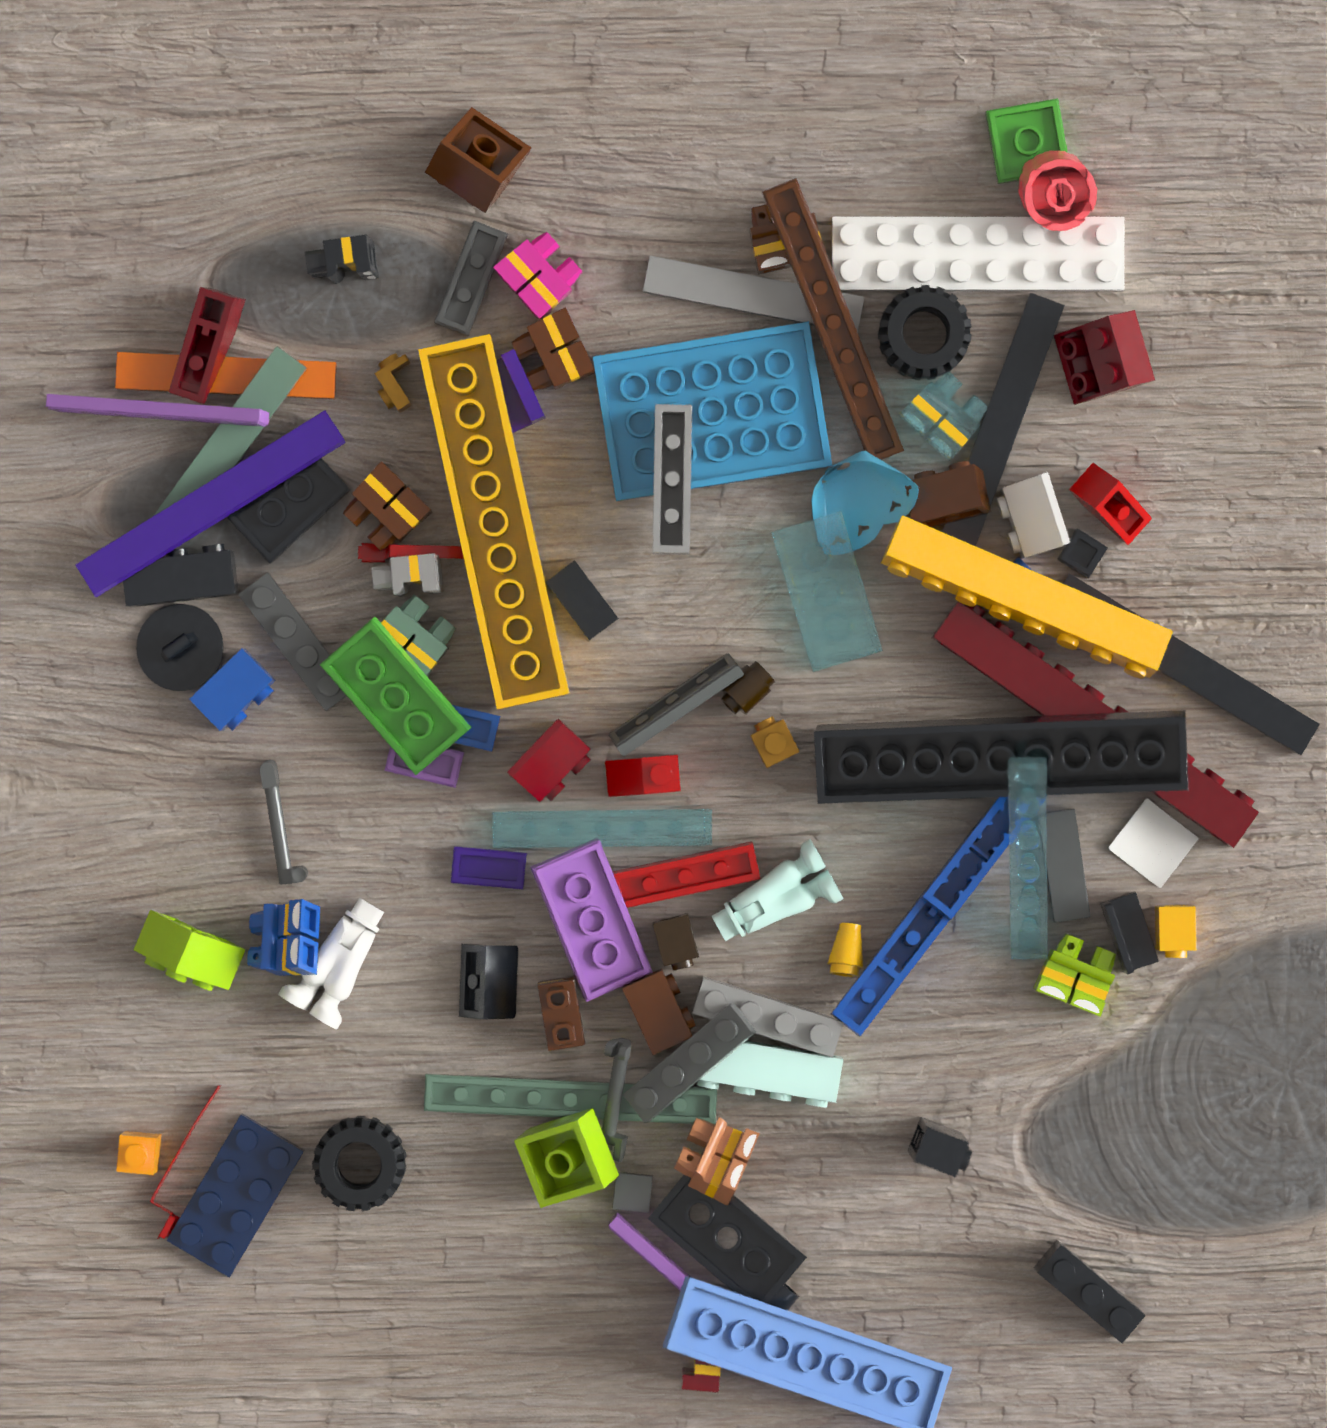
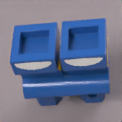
[247,899,320,976]

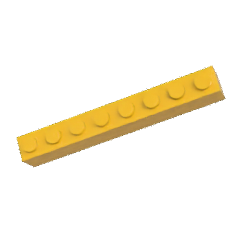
[881,515,1173,679]

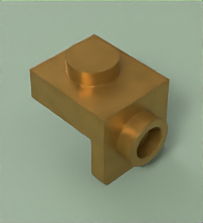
[374,353,412,413]

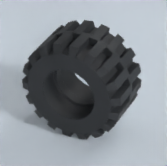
[878,285,972,380]
[312,1116,406,1211]

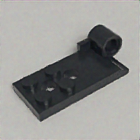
[648,1175,807,1311]

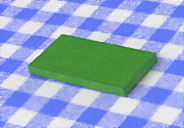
[320,617,472,775]

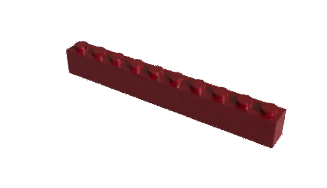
[931,602,1259,848]

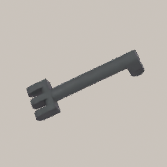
[260,759,308,885]
[601,1038,631,1162]

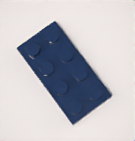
[167,1113,305,1278]

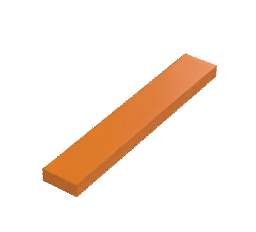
[115,352,337,399]

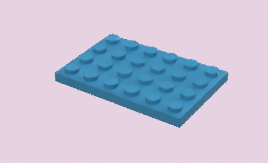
[593,321,832,502]

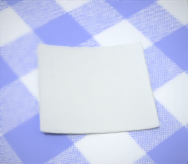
[1109,798,1199,888]

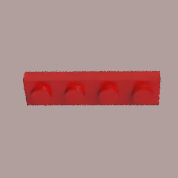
[612,841,761,908]

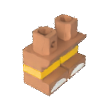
[674,1117,760,1206]

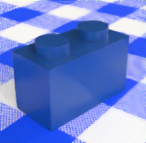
[189,648,276,731]

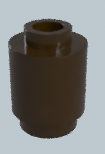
[721,661,775,715]

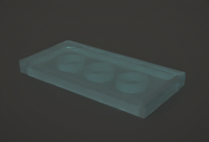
[771,511,883,672]

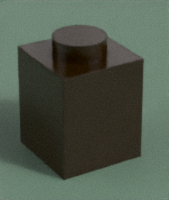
[652,913,699,971]

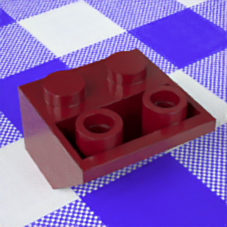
[1054,310,1155,405]

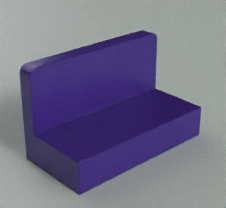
[497,349,546,433]

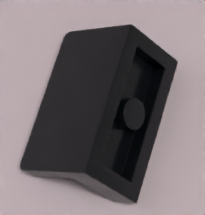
[1100,892,1159,975]
[459,944,518,1020]

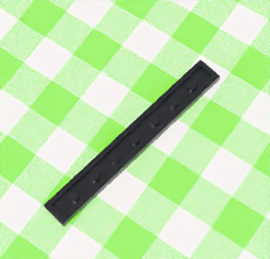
[942,293,1065,546]
[1063,574,1320,755]

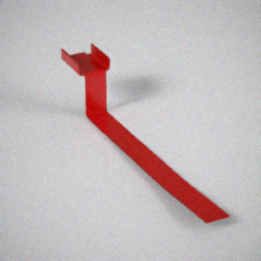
[358,543,464,563]
[150,1085,222,1239]

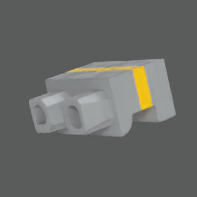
[372,553,444,597]

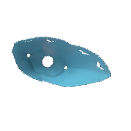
[811,451,919,555]

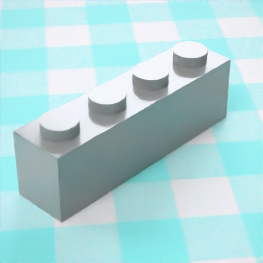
[653,404,692,555]
[692,976,843,1058]

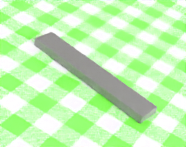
[643,256,865,332]

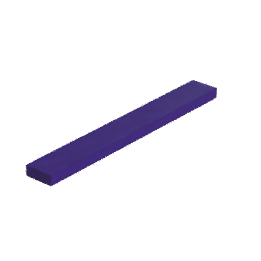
[75,410,346,598]

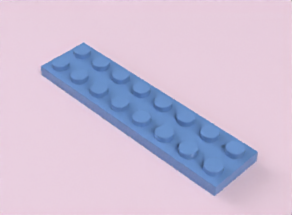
[662,1276,952,1428]

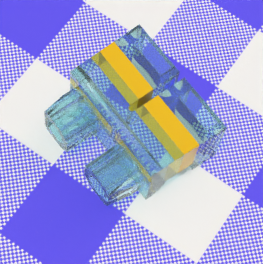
[898,372,988,462]

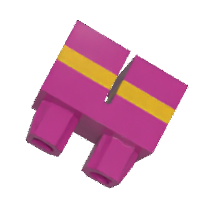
[493,232,582,320]

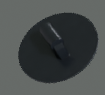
[136,604,224,691]

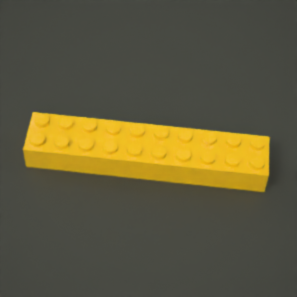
[418,334,570,710]

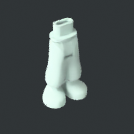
[712,839,844,941]

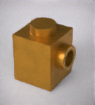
[750,716,800,768]

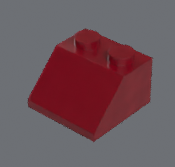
[507,719,591,802]

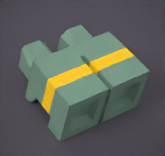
[381,595,456,677]

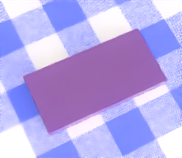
[530,838,653,1002]

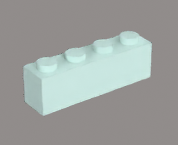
[697,1041,843,1107]

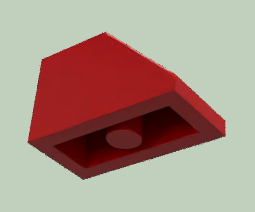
[1069,463,1152,545]
[605,754,681,797]

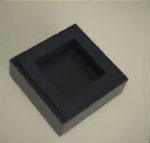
[1057,528,1108,579]

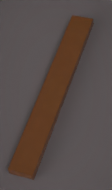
[762,178,904,460]

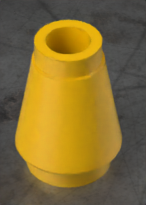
[827,923,863,977]

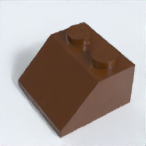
[425,107,532,213]

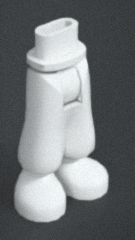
[278,898,384,1029]

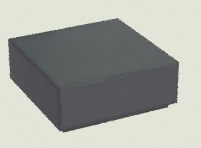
[613,1172,653,1213]

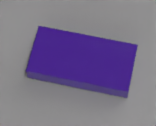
[451,846,527,889]

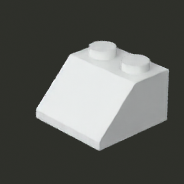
[996,472,1070,559]

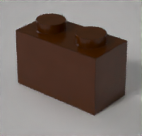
[905,461,991,528]
[622,969,696,1055]

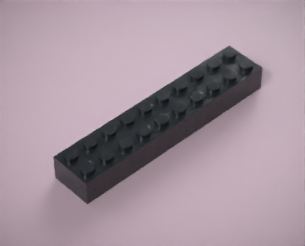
[814,710,1189,804]

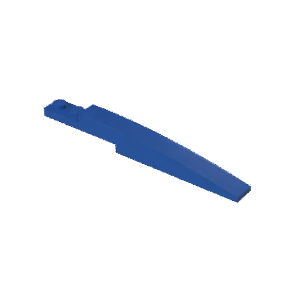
[830,795,1047,1036]

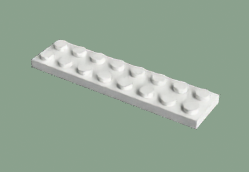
[832,217,1124,291]

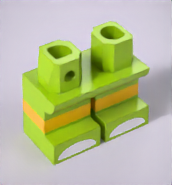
[1033,933,1116,1017]

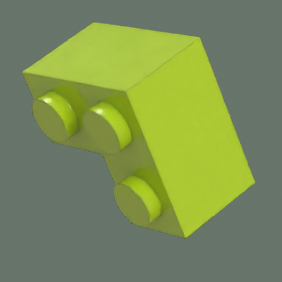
[133,910,246,991]

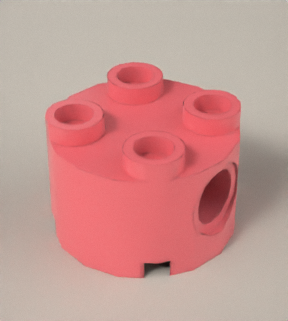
[1018,151,1097,231]

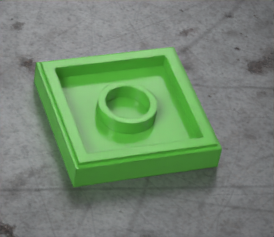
[985,98,1068,184]

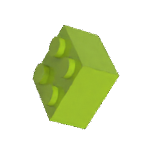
[514,1108,619,1208]

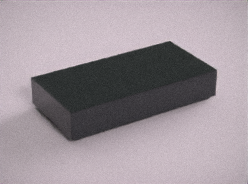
[546,560,619,640]

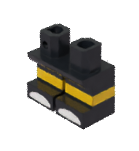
[305,234,379,284]

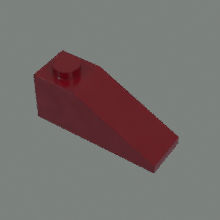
[169,287,246,404]

